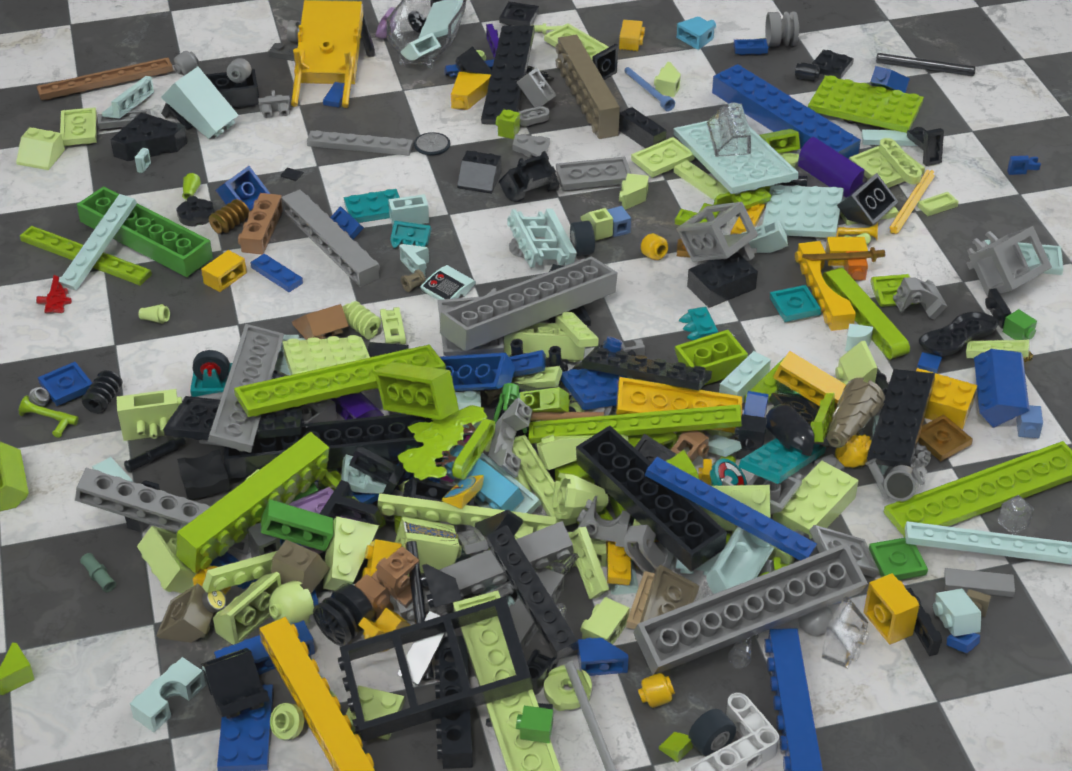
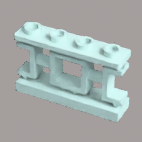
[507,209,577,267]

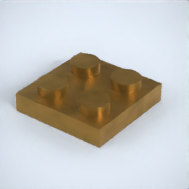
[918,415,973,461]

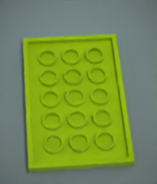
[808,76,924,133]

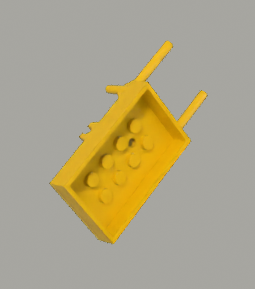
[291,0,363,108]

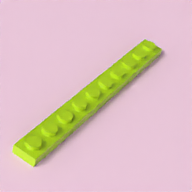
[529,405,742,444]

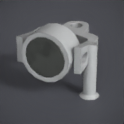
[865,458,927,501]

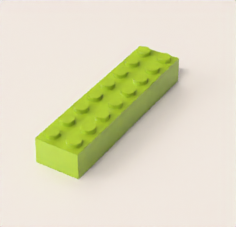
[176,432,329,574]

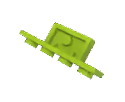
[713,186,772,209]

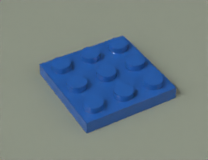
[560,369,628,410]

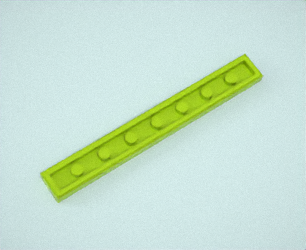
[20,226,152,286]

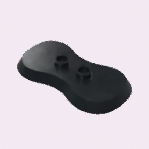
[919,311,999,356]

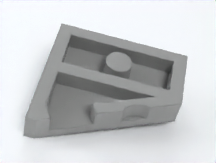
[512,134,550,158]

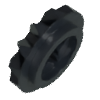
[408,11,427,33]

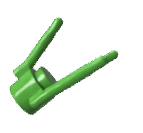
[493,383,527,433]

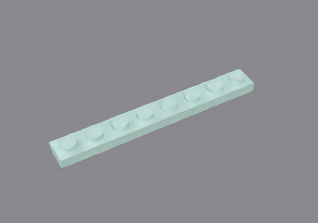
[905,521,1072,565]

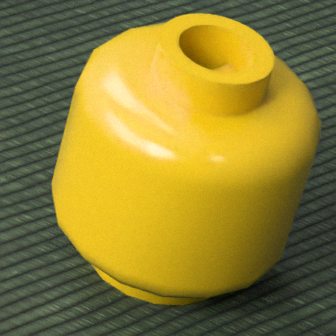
[640,233,668,260]
[638,673,675,708]

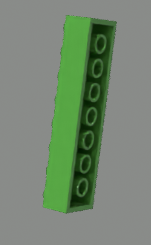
[77,186,213,277]

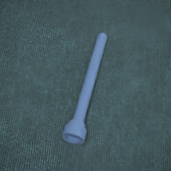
[624,67,675,111]

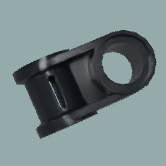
[527,649,558,695]

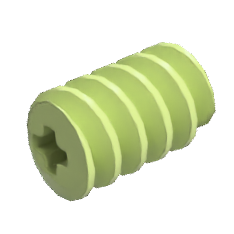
[342,301,381,340]

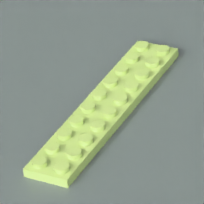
[453,591,561,771]

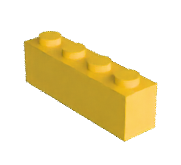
[773,351,846,410]

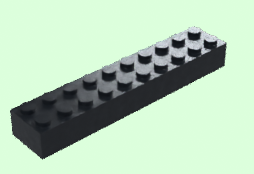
[224,414,433,479]

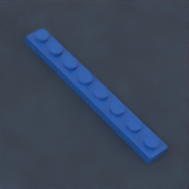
[645,457,817,561]

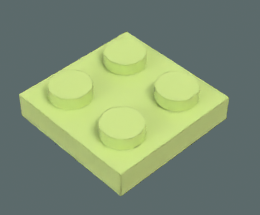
[346,686,405,740]

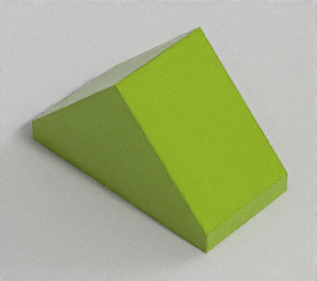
[0,642,35,695]

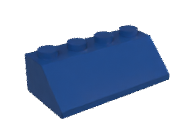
[974,349,1030,428]
[440,353,515,391]

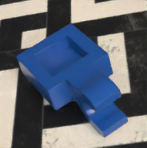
[1007,156,1041,175]

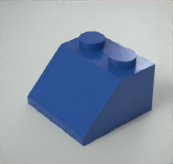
[215,166,270,210]

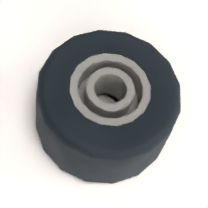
[570,221,595,256]
[688,709,736,757]

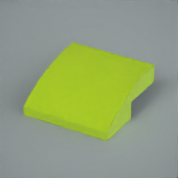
[870,274,915,307]

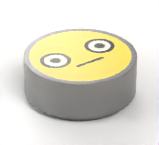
[202,590,226,612]

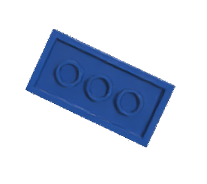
[217,684,274,771]

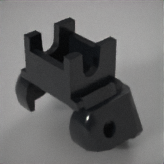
[498,151,560,202]

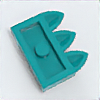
[391,221,432,248]
[679,307,718,340]

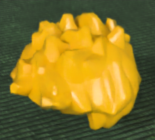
[835,434,872,468]

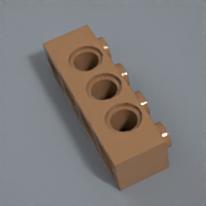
[238,193,283,255]

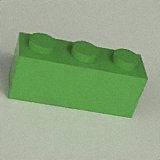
[261,499,333,551]

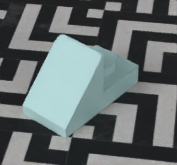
[399,244,429,278]

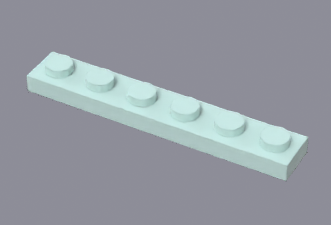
[59,194,137,291]

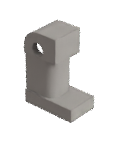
[624,525,674,573]

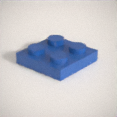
[38,362,92,406]

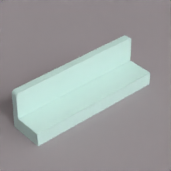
[102,76,154,119]

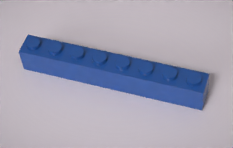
[764,628,823,771]

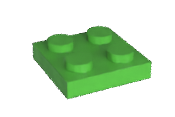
[869,538,928,580]

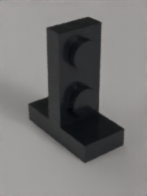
[907,127,944,166]
[349,446,406,495]
[320,480,383,528]

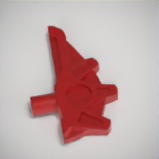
[36,275,72,313]

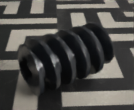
[82,370,123,414]

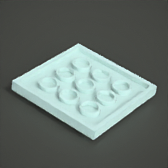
[762,185,843,237]

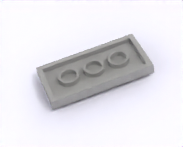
[556,156,631,190]

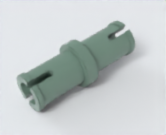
[80,553,116,593]

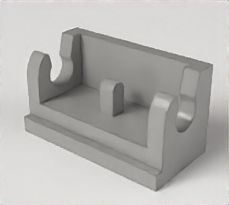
[516,67,556,107]

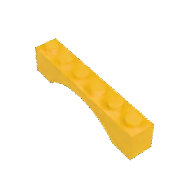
[795,241,856,331]

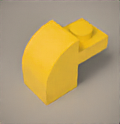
[358,608,411,651]

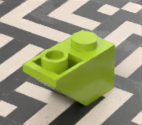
[520,387,569,412]

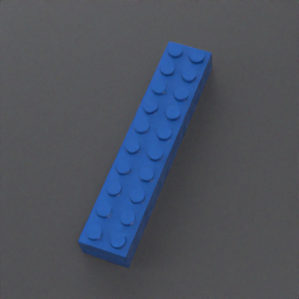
[712,64,861,159]

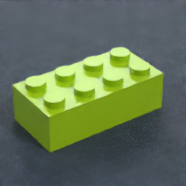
[375,362,459,420]

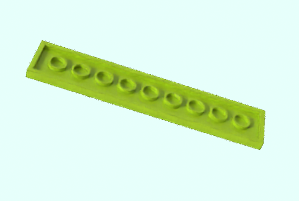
[234,344,446,417]
[883,441,1072,538]

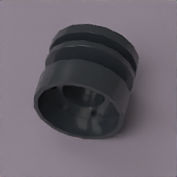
[313,583,376,646]

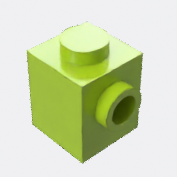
[496,110,520,139]

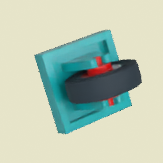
[190,350,232,397]

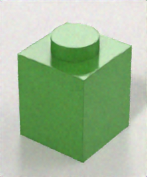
[1002,309,1037,340]
[516,705,553,743]

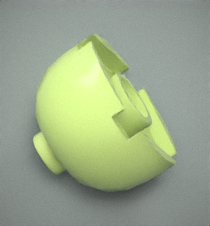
[269,581,314,625]

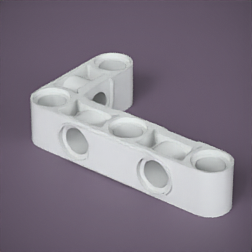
[681,693,779,771]

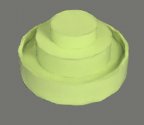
[270,703,304,740]

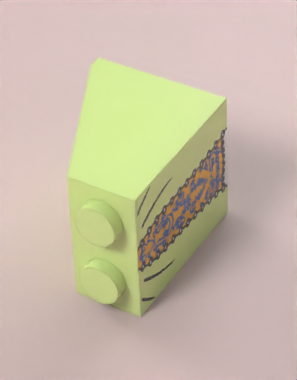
[395,516,462,576]

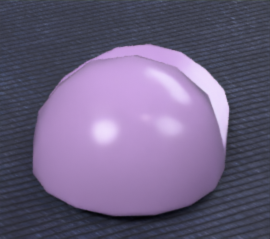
[376,7,396,39]

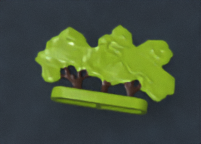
[397,405,495,480]

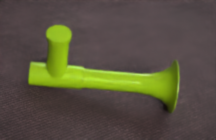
[19,395,79,438]

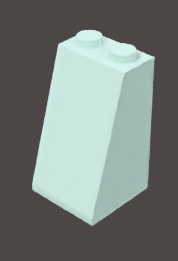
[161,66,238,139]

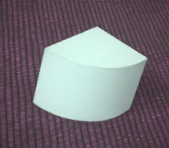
[845,323,873,351]

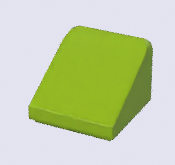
[659,732,693,763]

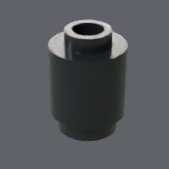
[795,62,820,81]

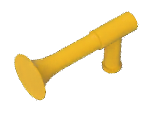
[836,222,878,240]

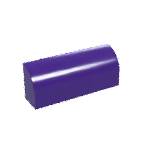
[798,136,865,197]
[330,392,384,420]

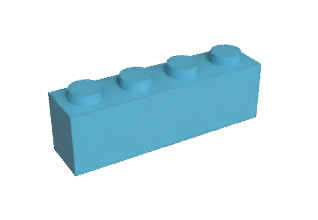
[442,445,524,511]

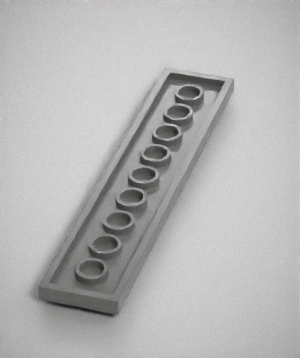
[208,324,284,453]

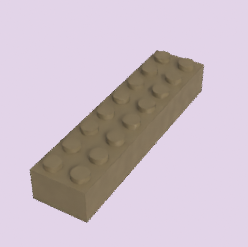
[555,34,620,139]

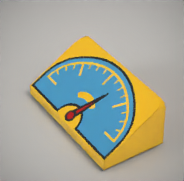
[442,475,484,509]

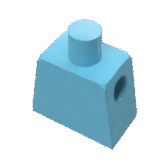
[676,17,716,50]

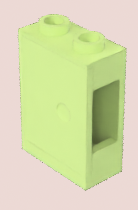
[117,389,182,441]

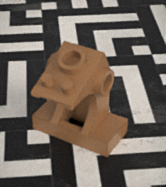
[671,430,709,463]
[371,546,420,608]

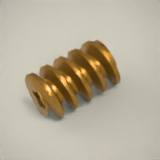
[209,199,250,234]

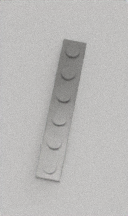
[307,130,413,156]

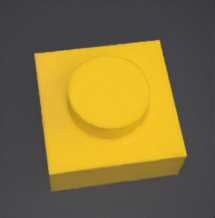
[698,459,712,486]

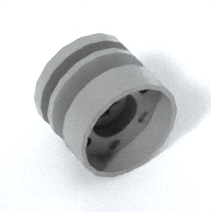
[765,11,799,47]

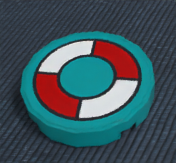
[710,458,747,486]

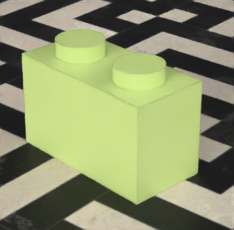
[580,597,630,645]

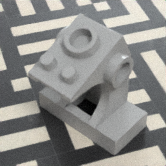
[893,277,948,320]
[577,496,630,547]

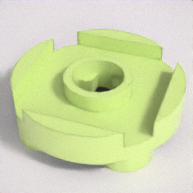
[544,665,592,711]

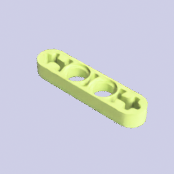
[879,138,922,184]

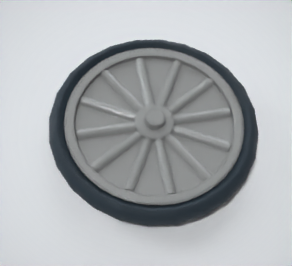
[414,132,451,156]

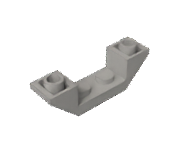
[488,398,532,478]

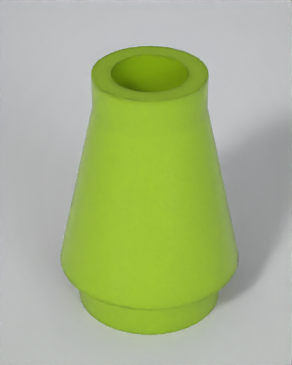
[182,173,201,200]

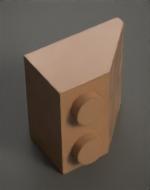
[292,304,348,340]

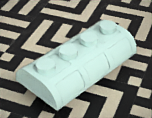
[706,526,774,594]

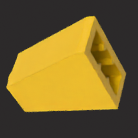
[451,72,491,110]

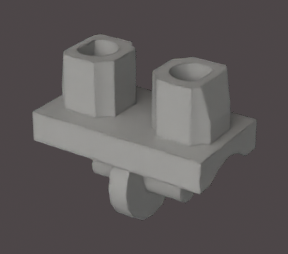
[258,90,291,118]

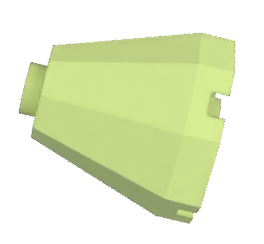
[552,473,608,519]

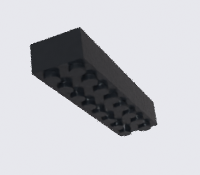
[576,426,727,572]

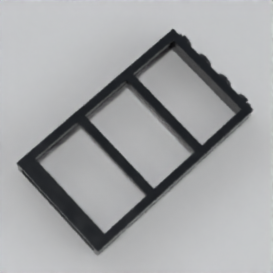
[338,596,534,742]

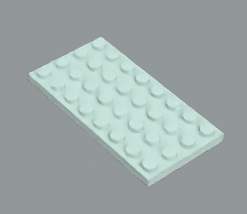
[674,115,798,194]

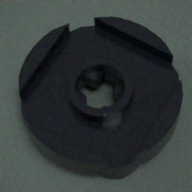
[176,196,214,227]

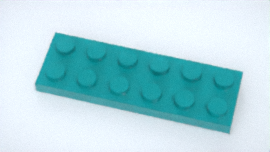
[739,438,826,484]

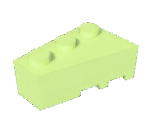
[323,516,379,591]

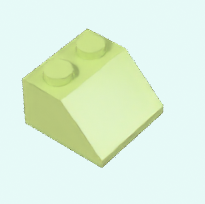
[16,127,65,170]
[835,341,877,385]

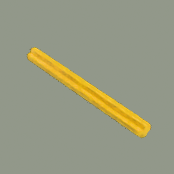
[889,170,935,234]

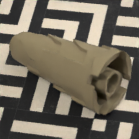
[827,378,885,448]

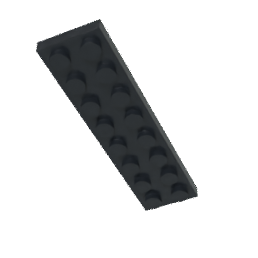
[481,25,535,124]

